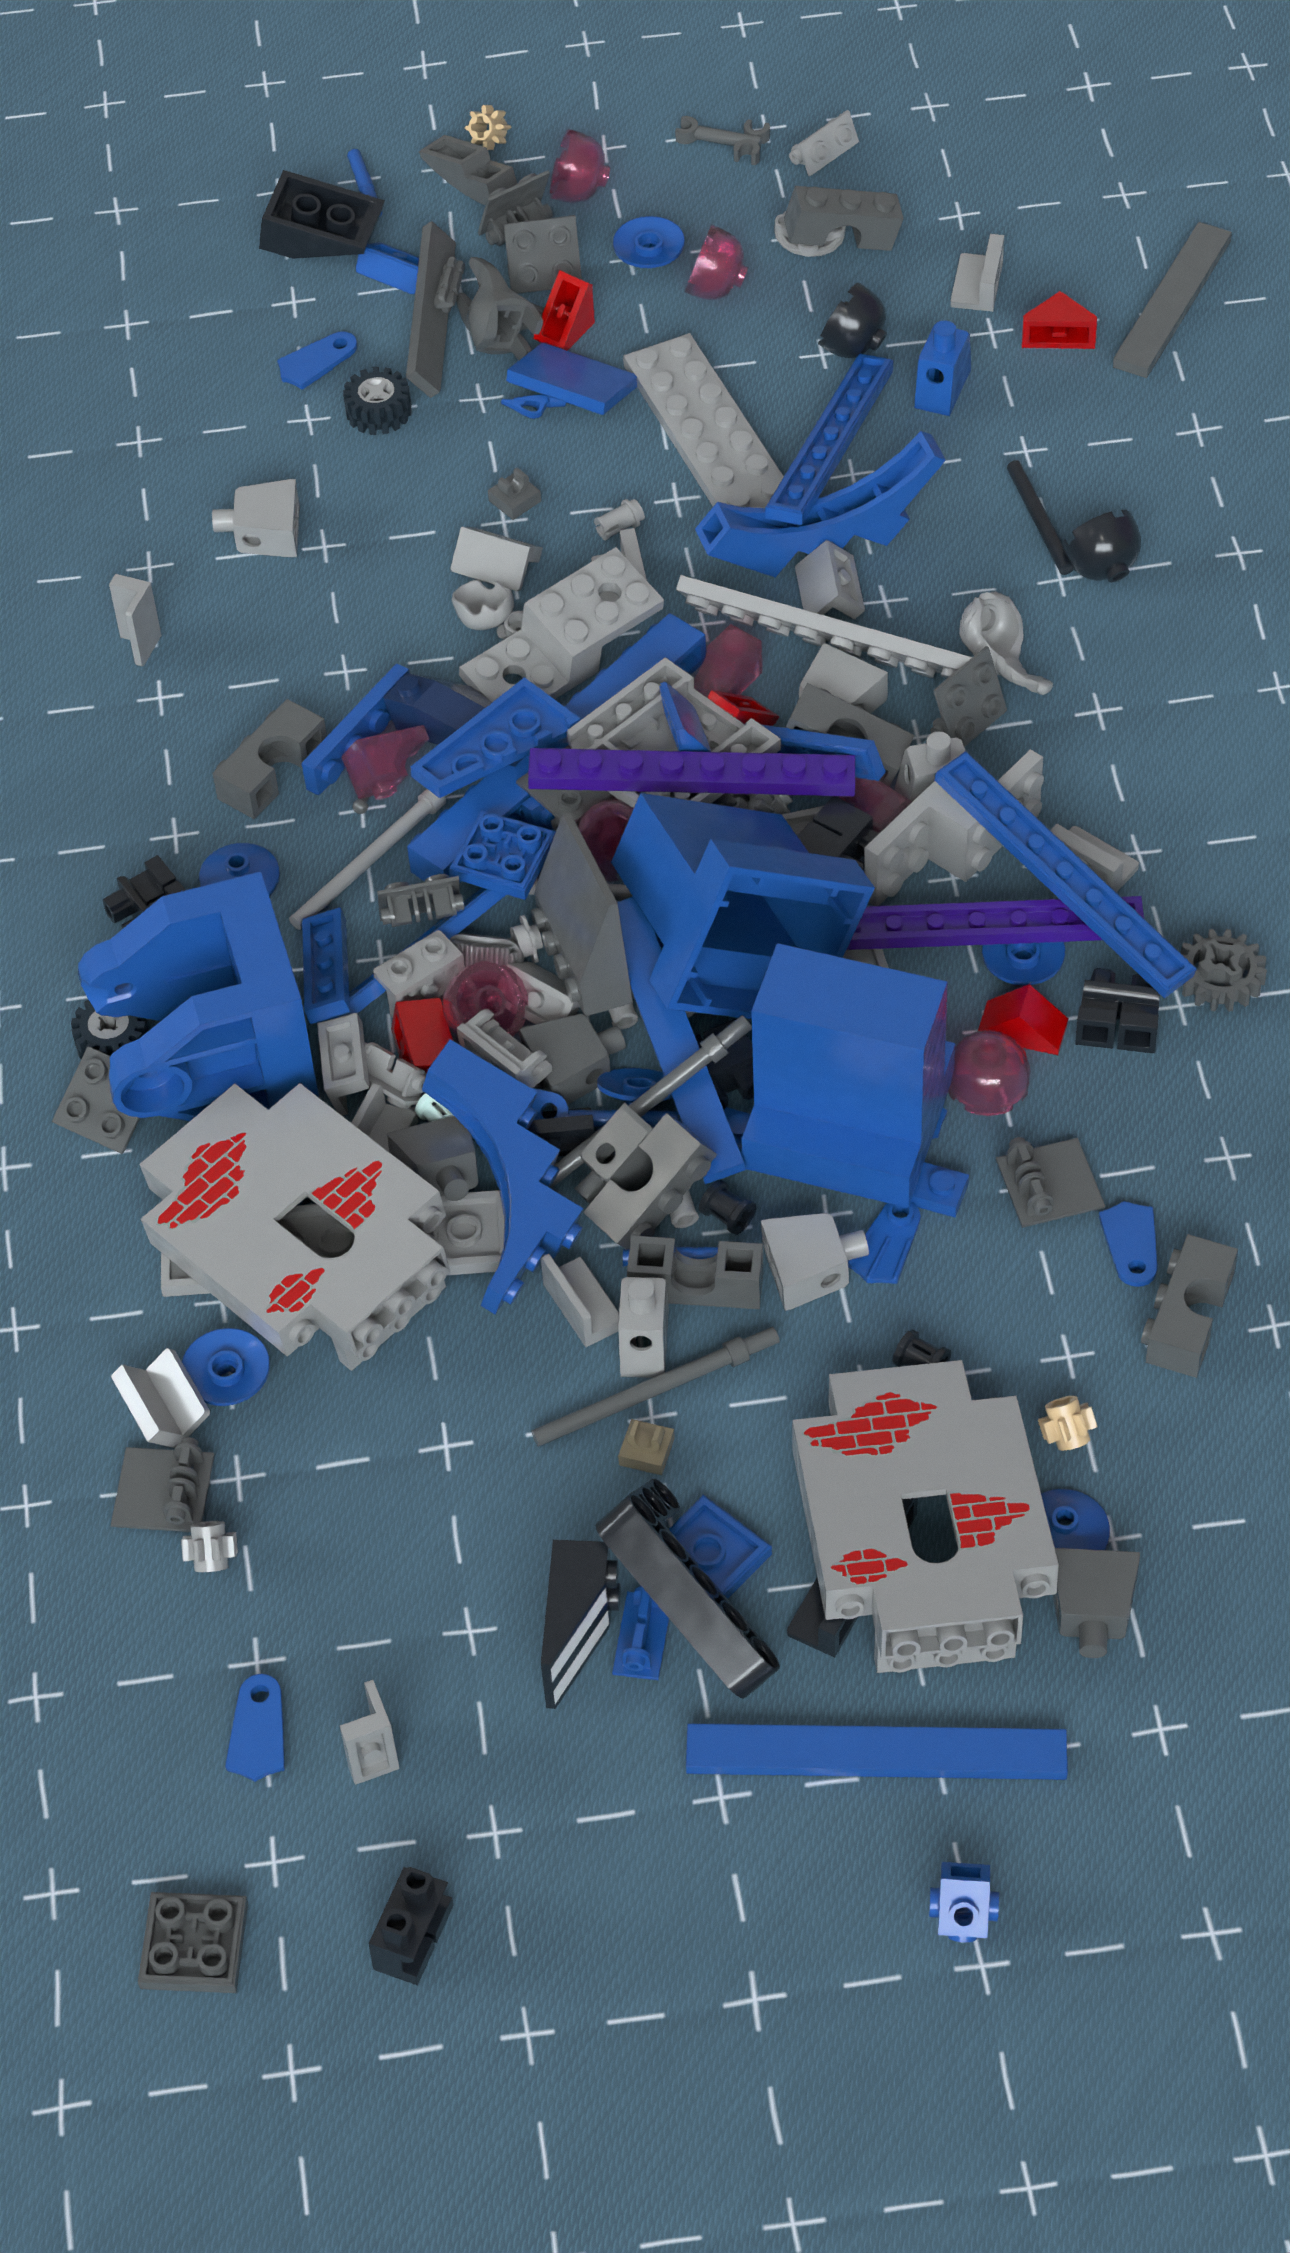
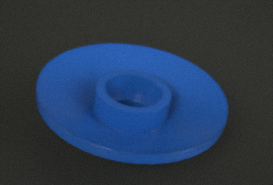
[613,216,685,268]
[199,843,280,896]
[982,942,1065,986]
[597,1068,672,1105]
[182,1328,270,1406]
[1041,1489,1110,1550]

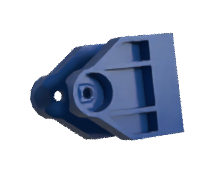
[78,871,319,1121]

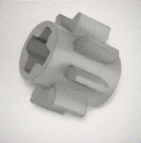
[181,1521,238,1572]

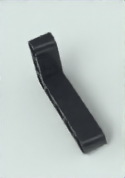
[595,1479,780,1699]

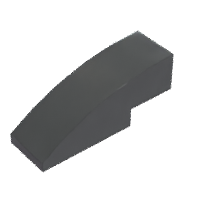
[419,135,518,205]

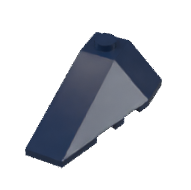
[383,673,523,767]

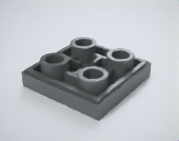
[138,1892,248,1993]

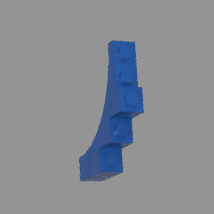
[695,431,946,578]
[422,1039,583,1315]

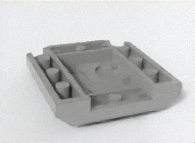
[567,658,781,810]

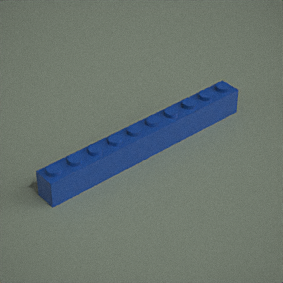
[407,613,706,884]

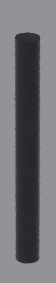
[1007,460,1073,575]

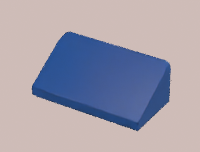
[356,242,419,294]
[659,682,711,752]

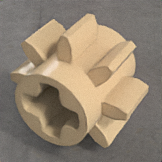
[465,105,511,150]
[1038,1396,1098,1451]

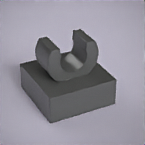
[488,467,541,520]

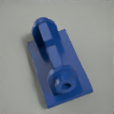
[612,1585,669,1680]

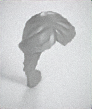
[960,591,1053,695]

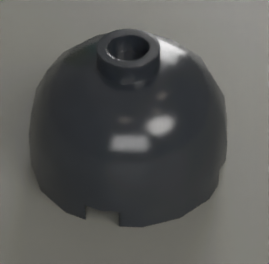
[818,283,887,358]
[1062,510,1141,583]

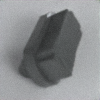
[450,933,524,979]

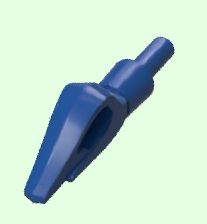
[501,394,566,419]

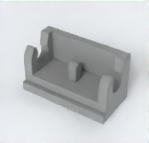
[457,1009,553,1088]

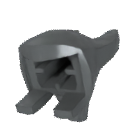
[456,257,544,360]

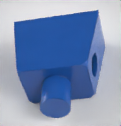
[914,321,971,416]

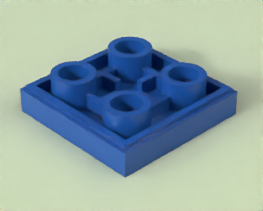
[449,810,556,900]

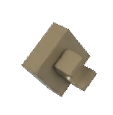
[618,1419,675,1475]

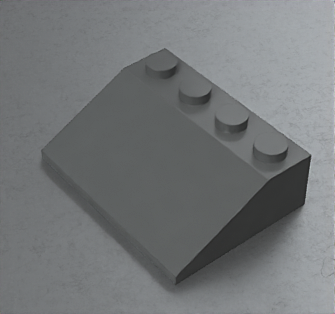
[531,813,633,1017]

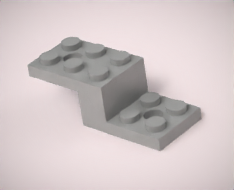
[459,547,664,702]
[864,749,1044,906]

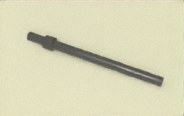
[550,1015,752,1188]
[531,1326,780,1447]

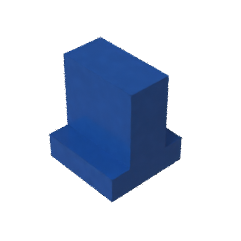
[611,793,875,1019]
[742,943,955,1208]

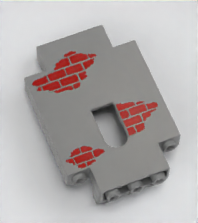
[139,1083,451,1371]
[792,1360,1059,1673]

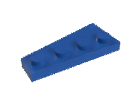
[410,677,581,798]

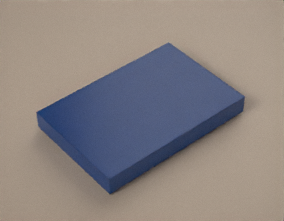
[506,342,637,415]

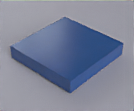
[669,1495,772,1599]

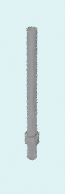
[289,789,451,930]

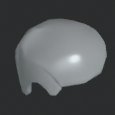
[452,579,514,630]

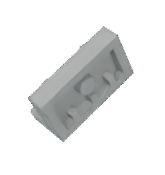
[373,930,467,1018]

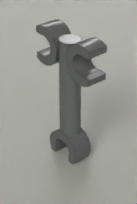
[675,116,770,165]

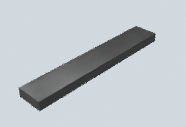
[406,221,456,398]
[1113,222,1232,378]

